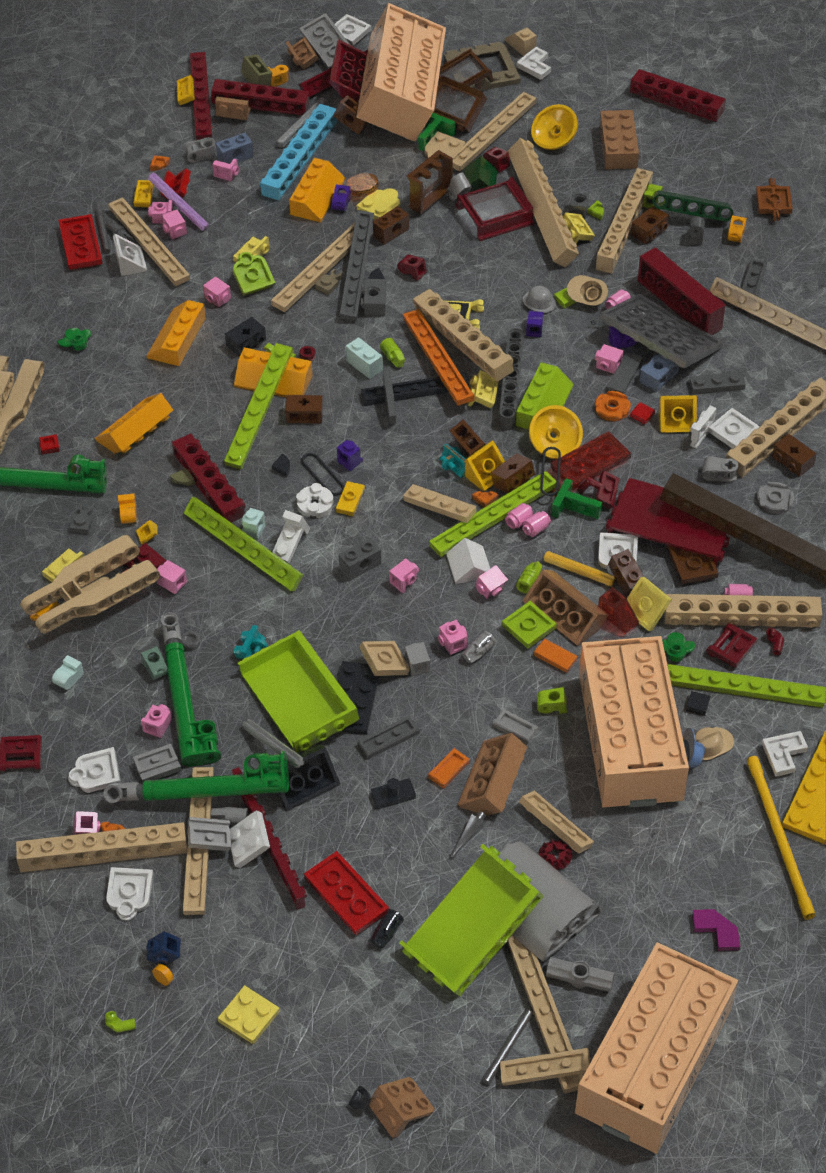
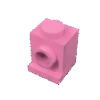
[148,200,174,224]
[389,558,419,593]
[141,704,172,738]

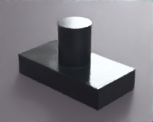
[371,778,416,810]

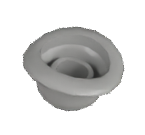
[523,285,556,313]

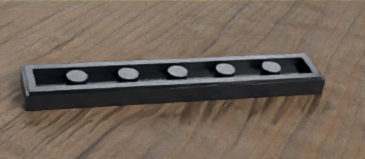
[361,372,469,406]

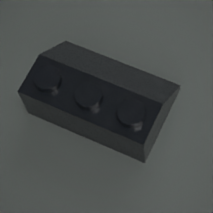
[275,744,341,810]

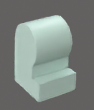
[52,655,84,690]

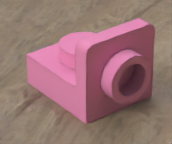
[212,159,239,181]

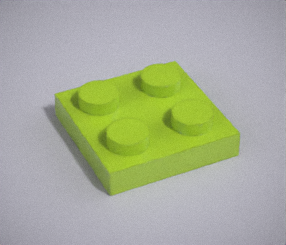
[502,601,557,649]

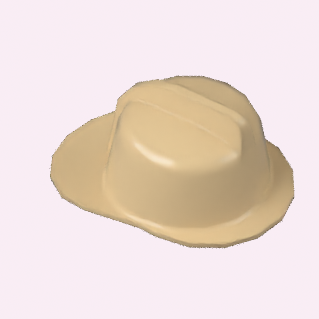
[567,275,608,306]
[695,727,734,760]

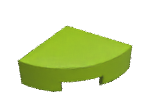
[587,200,604,220]

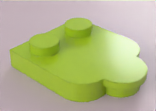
[233,252,275,296]

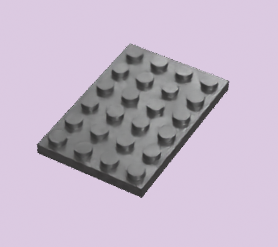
[599,294,723,368]

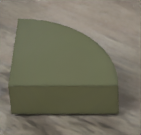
[170,468,195,486]

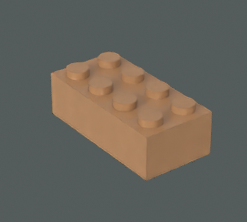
[599,110,639,169]

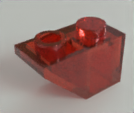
[598,587,639,634]

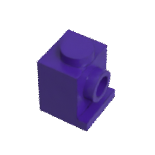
[337,440,363,471]

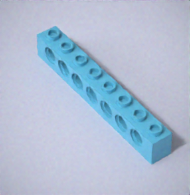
[260,104,337,201]

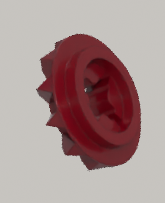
[539,839,572,870]

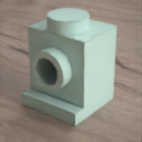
[241,508,265,540]

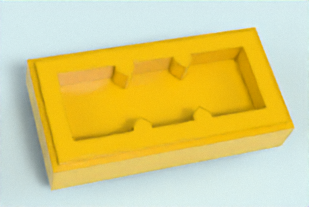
[177,75,194,105]
[133,180,154,207]
[336,481,365,516]

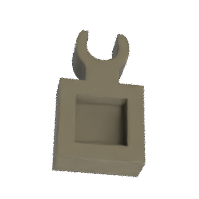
[315,269,343,295]

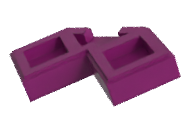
[692,909,740,951]

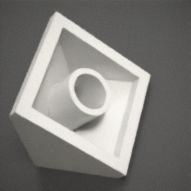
[113,234,147,276]
[446,538,490,584]

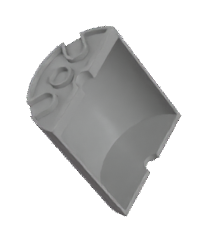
[498,841,601,962]

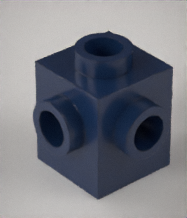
[146,931,181,966]

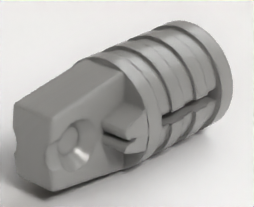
[462,631,496,663]
[211,807,249,826]

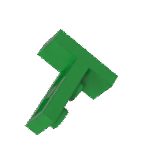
[417,113,455,151]
[551,478,602,519]

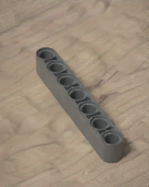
[499,328,524,430]

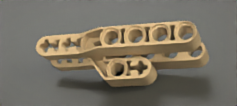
[0,355,44,454]
[20,535,160,633]

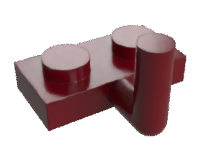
[577,471,620,509]

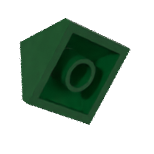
[464,156,497,192]

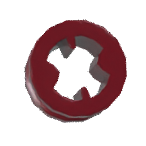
[299,346,315,361]

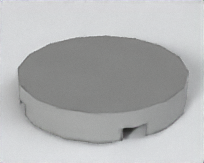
[757,482,794,514]

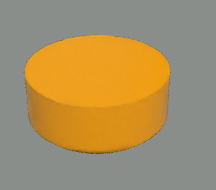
[152,964,174,986]

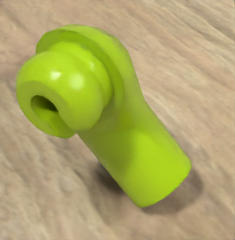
[105,1011,136,1033]

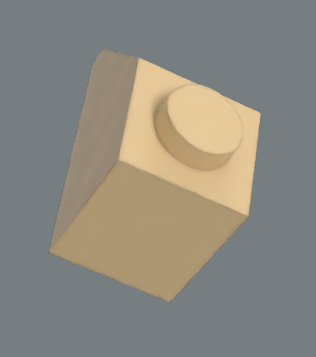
[505,28,537,56]

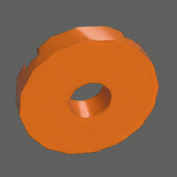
[595,391,631,422]

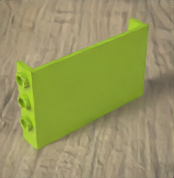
[238,630,359,754]
[399,844,544,996]

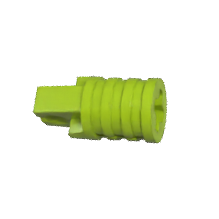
[380,338,405,368]
[516,561,542,594]

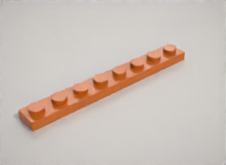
[403,309,474,406]

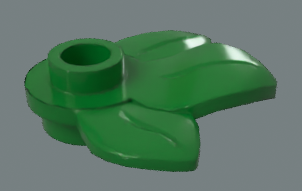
[57,328,91,350]
[662,632,695,662]

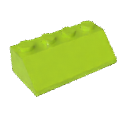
[516,362,574,434]

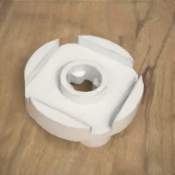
[296,483,333,518]

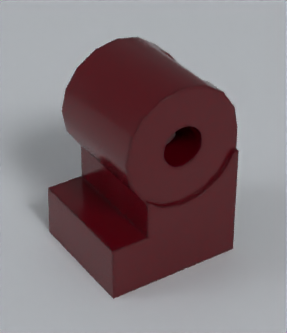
[483,147,510,172]
[397,254,427,280]

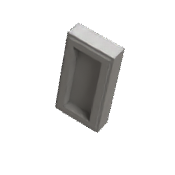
[493,709,538,745]

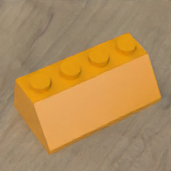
[289,158,345,222]
[147,300,206,366]
[234,347,312,398]
[95,393,173,454]

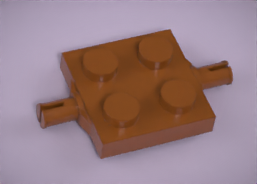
[756,178,793,221]

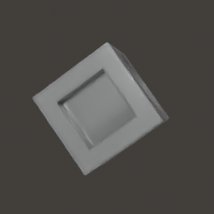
[405,642,430,676]

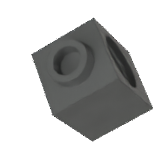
[569,192,589,220]

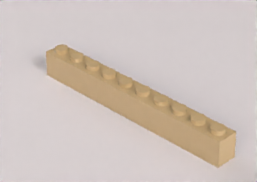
[508,138,579,268]

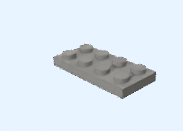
[299,13,350,69]

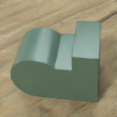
[141,646,168,680]

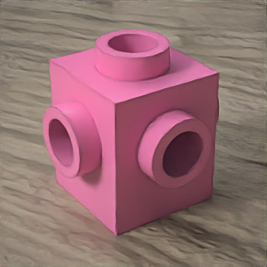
[438,620,468,655]

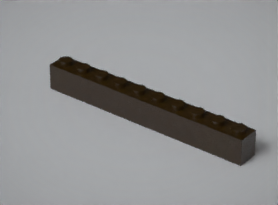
[659,473,826,584]

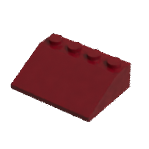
[329,39,367,103]

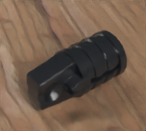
[370,909,404,948]

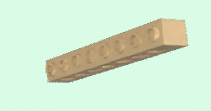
[596,168,653,274]
[413,289,514,382]
[726,378,826,478]
[664,594,822,628]
[16,822,187,872]

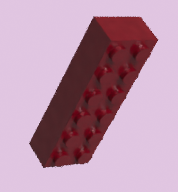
[637,247,726,335]

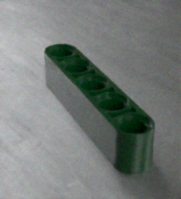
[652,190,734,221]

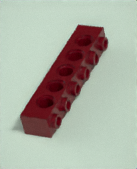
[630,69,726,122]
[211,79,309,115]
[172,433,246,523]

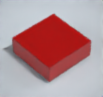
[630,402,655,425]
[39,434,60,455]

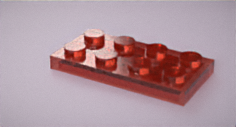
[550,431,631,490]

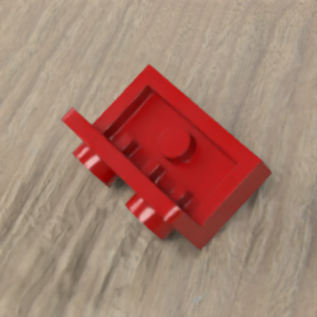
[160,168,191,200]

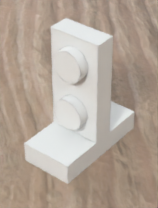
[273,510,310,564]

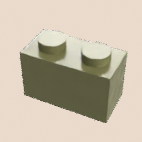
[241,54,272,86]

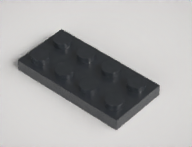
[338,661,380,735]

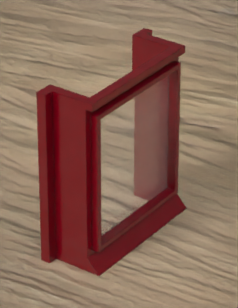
[456,176,534,242]

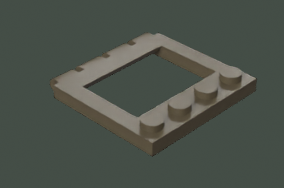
[444,41,521,95]

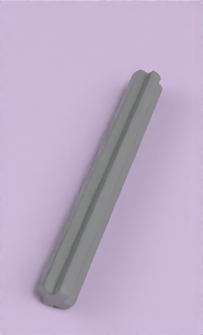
[276,97,328,148]
[242,719,304,768]

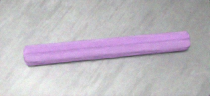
[148,173,209,231]

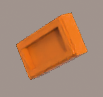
[534,638,578,673]
[428,748,470,789]

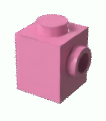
[162,210,187,239]
[203,276,231,307]
[595,344,623,374]
[157,560,187,594]
[475,565,508,599]
[73,812,100,835]

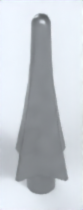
[450,811,486,858]

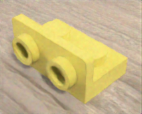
[563,213,595,244]
[233,236,270,262]
[467,370,499,408]
[42,549,84,582]

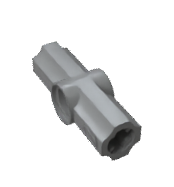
[546,957,614,992]

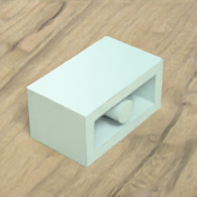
[346,337,383,379]

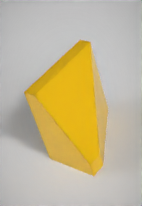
[136,520,158,545]

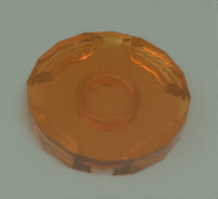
[346,173,379,196]

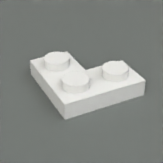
[516,47,551,80]
[762,731,808,777]

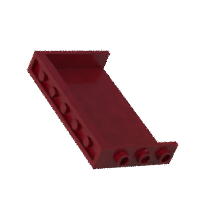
[606,478,730,568]

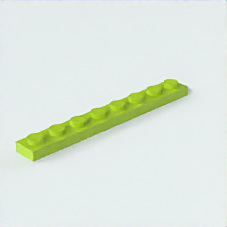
[224,343,293,469]
[429,471,557,557]
[184,497,303,591]
[668,664,826,708]

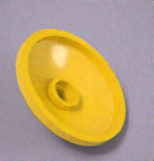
[531,104,578,150]
[529,405,583,459]

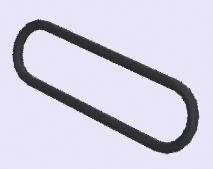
[540,447,561,496]
[301,453,344,495]

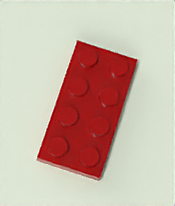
[58,214,103,270]
[304,851,389,935]

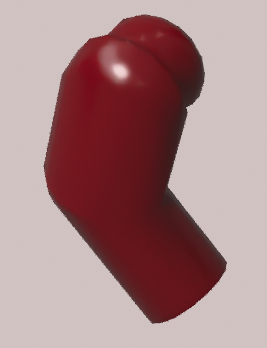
[766,627,785,656]

